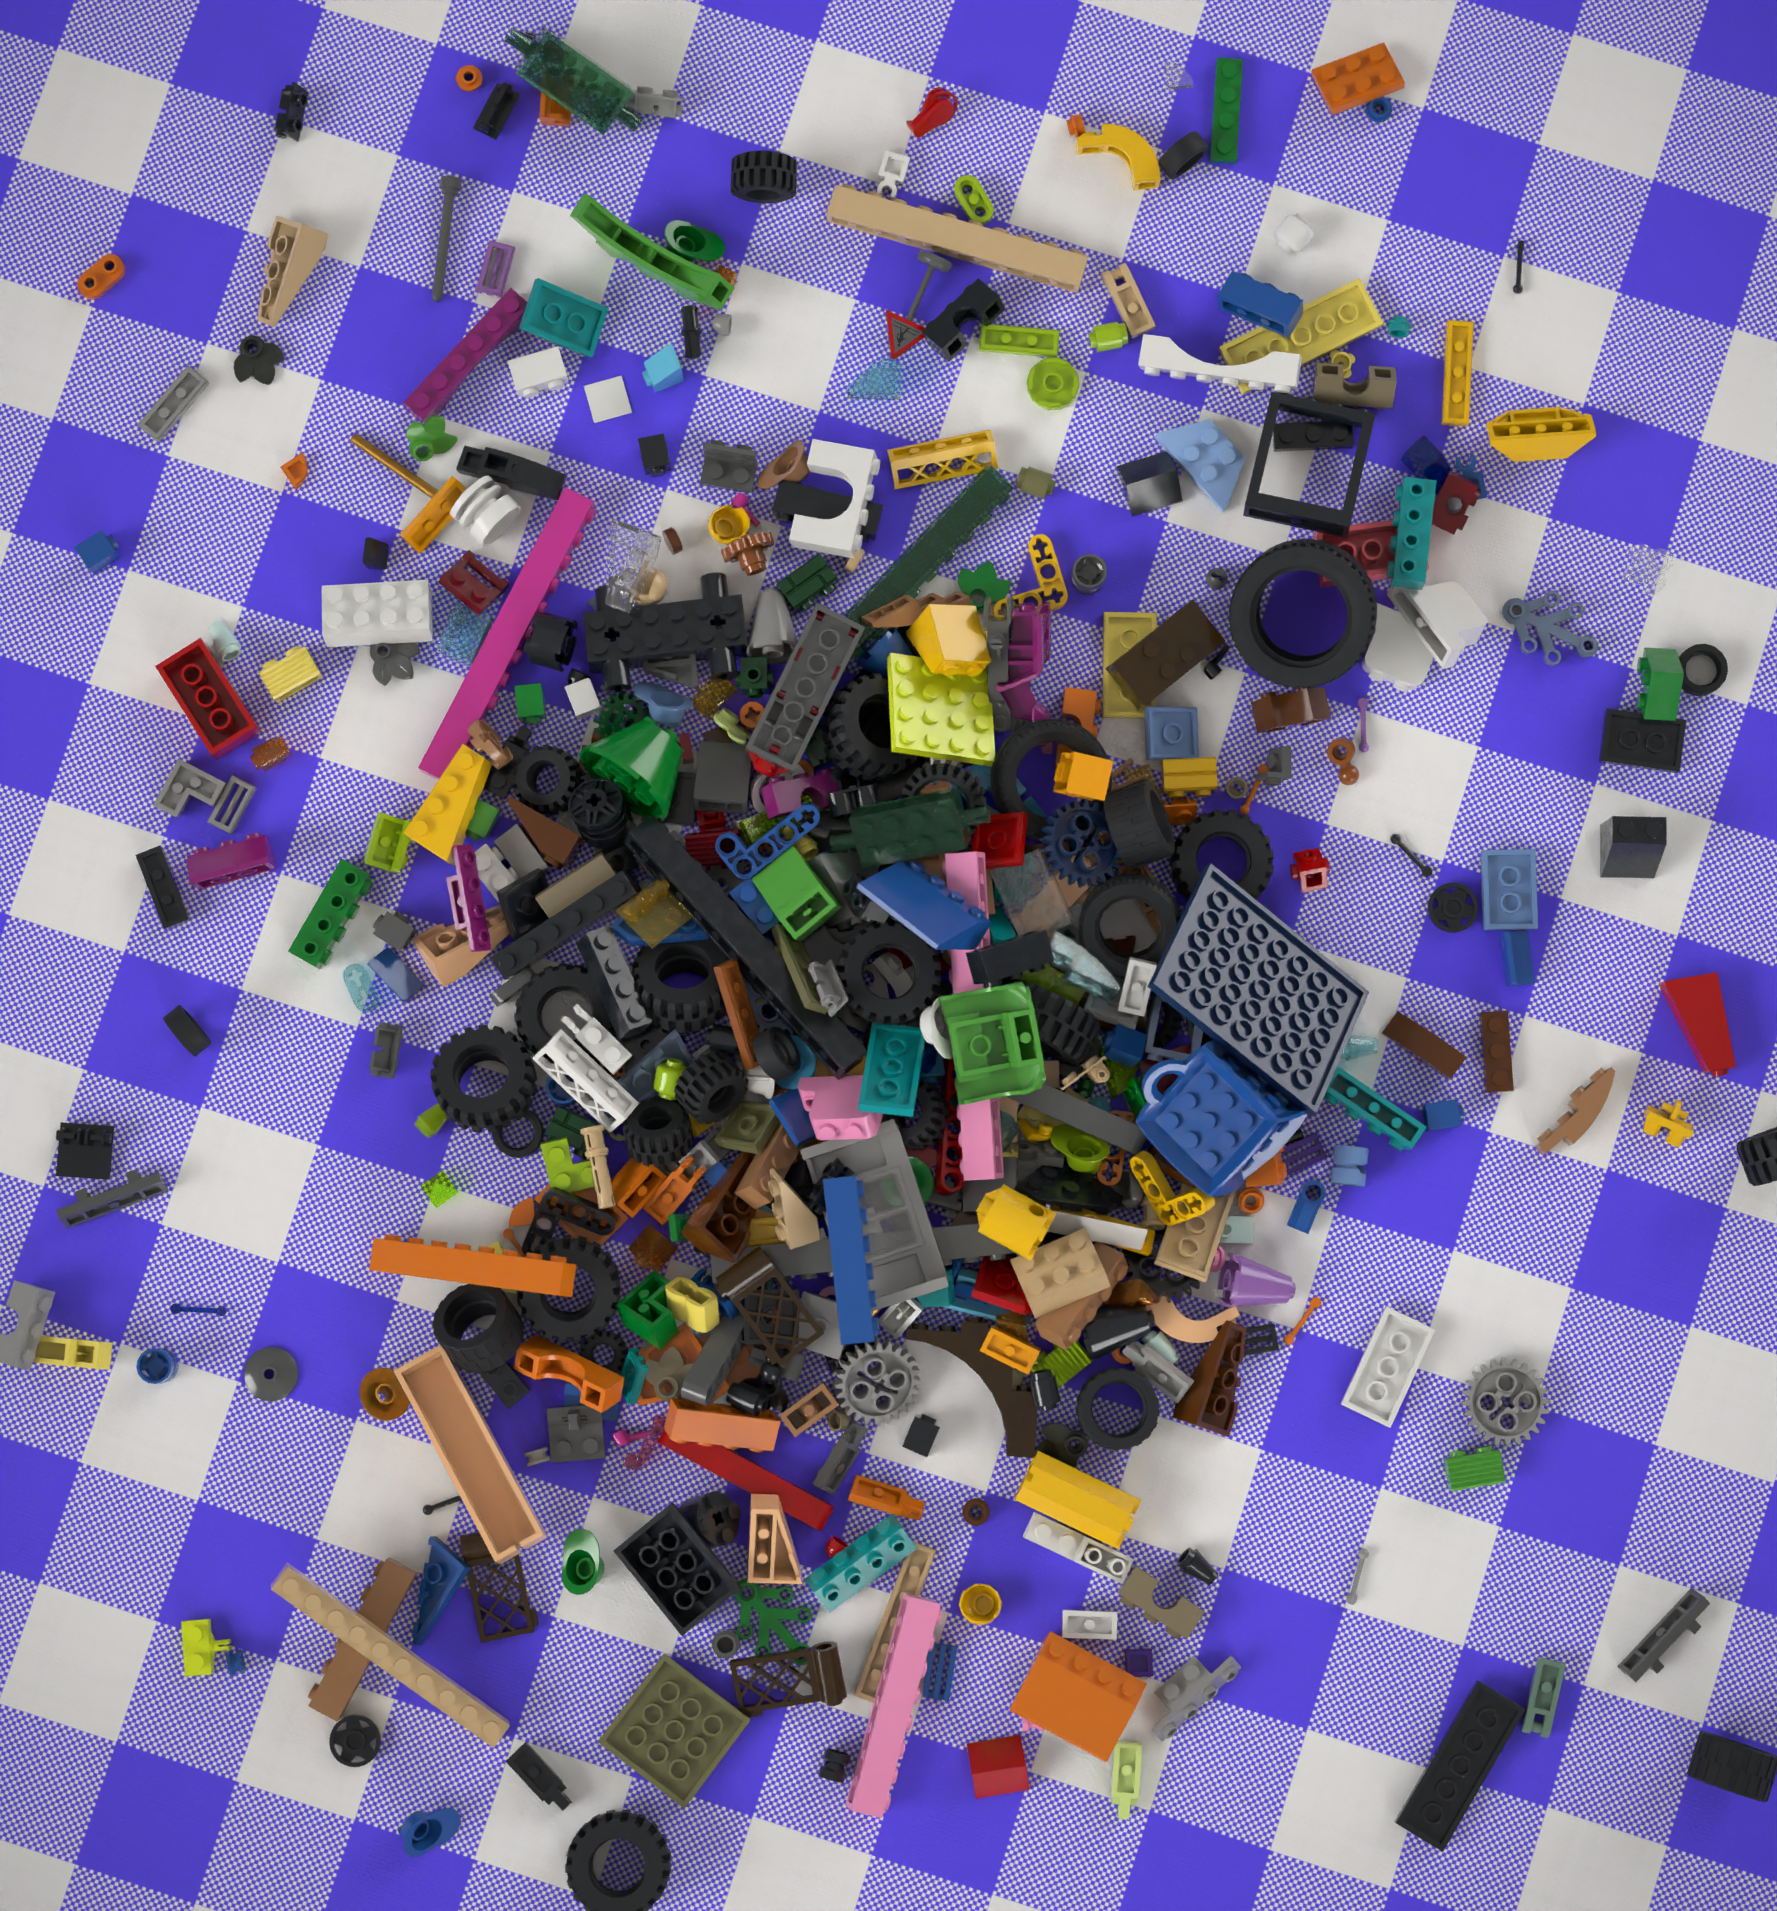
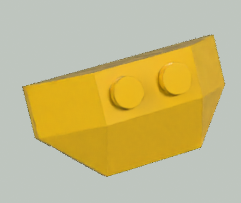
[1486,407,1596,462]

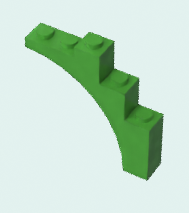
[570,193,734,310]

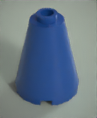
[855,627,914,677]

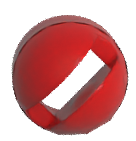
[826,1535,848,1558]

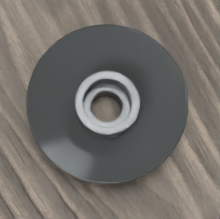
[244,1347,298,1401]

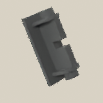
[369,1022,403,1079]

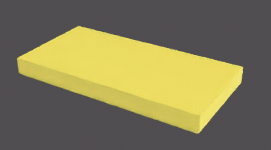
[1102,612,1157,719]

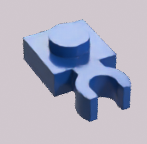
[1456,454,1488,504]

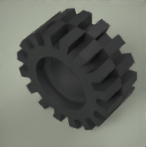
[579,1331,628,1374]

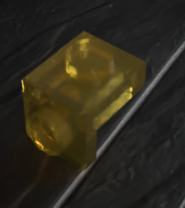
[693,679,738,720]

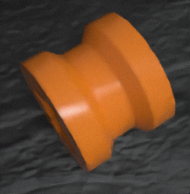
[739,702,764,731]

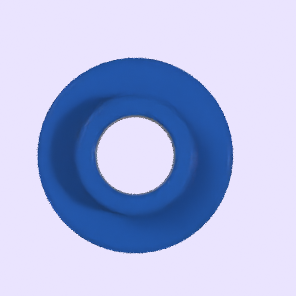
[1366,97,1392,123]

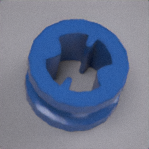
[226,1649,246,1676]

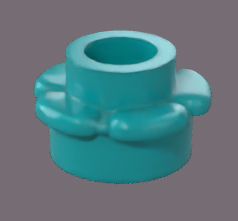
[1386,316,1412,338]

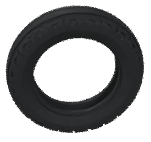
[991,718,1112,841]

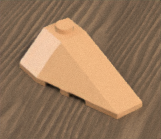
[412,905,509,987]

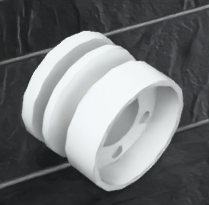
[450,475,521,547]

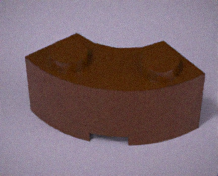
[1251,687,1331,733]

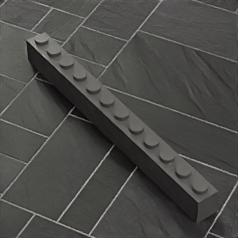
[710,1222,1020,1284]

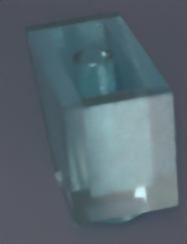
[847,358,901,400]

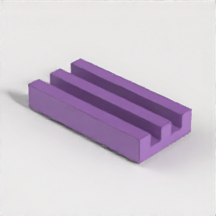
[476,240,516,298]

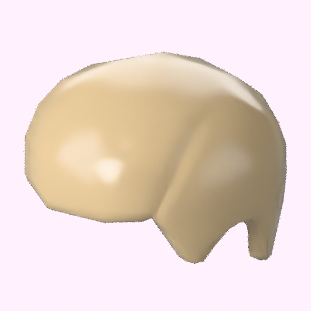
[630,567,668,606]

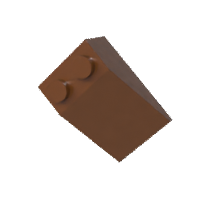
[507,797,585,870]

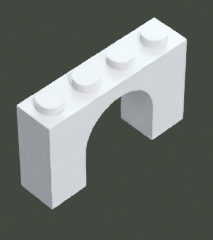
[789,439,880,559]

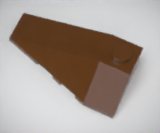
[680,1151,757,1263]
[1172,1320,1247,1437]

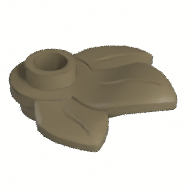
[645,1347,693,1401]

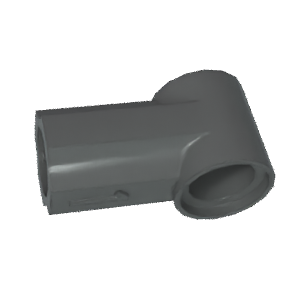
[748,1344,806,1382]

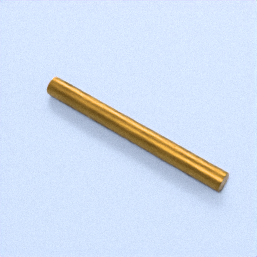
[350,433,438,499]

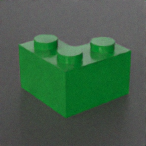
[1637,647,1684,721]
[616,1271,679,1349]

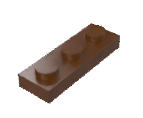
[1480,1011,1514,1093]

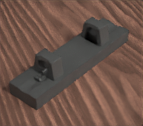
[56,1169,169,1229]
[1617,1588,1710,1682]

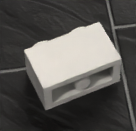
[508,346,569,398]

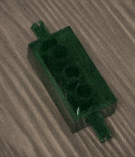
[504,25,643,135]
[830,788,991,869]

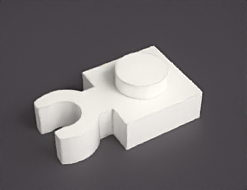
[877,150,910,200]

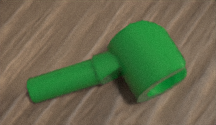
[1075,1078,1096,1098]

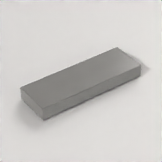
[137,365,210,443]

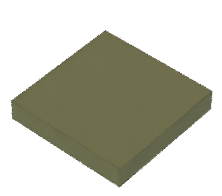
[714,1100,780,1155]

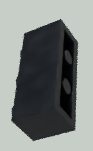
[966,929,1054,988]

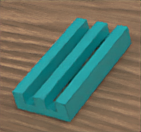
[620,1348,649,1405]

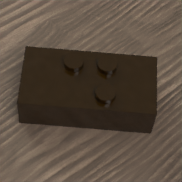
[1105,599,1225,710]

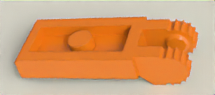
[643,1155,707,1226]

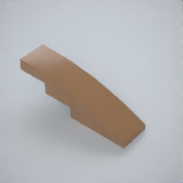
[861,591,973,628]

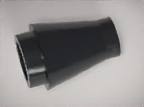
[1177,1547,1218,1585]

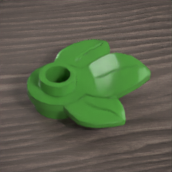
[406,416,458,461]

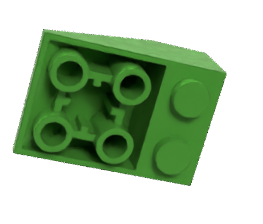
[752,844,843,941]

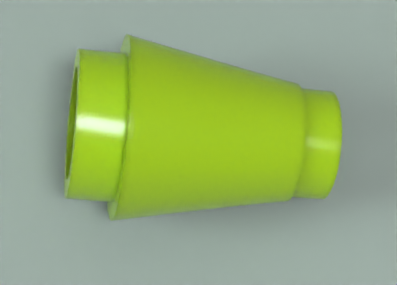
[414,1103,448,1139]

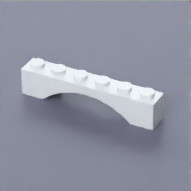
[1138,334,1302,393]

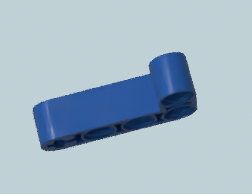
[715,802,820,879]

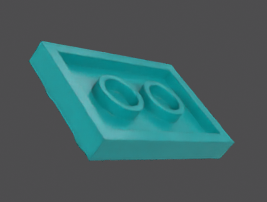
[519,278,609,358]

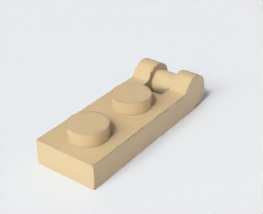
[1101,263,1156,339]

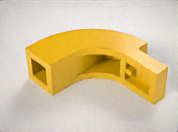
[1076,124,1161,191]

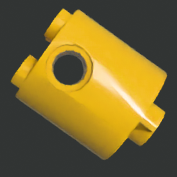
[976,1184,1057,1261]

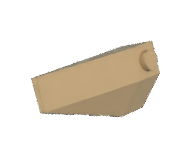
[257,215,328,327]

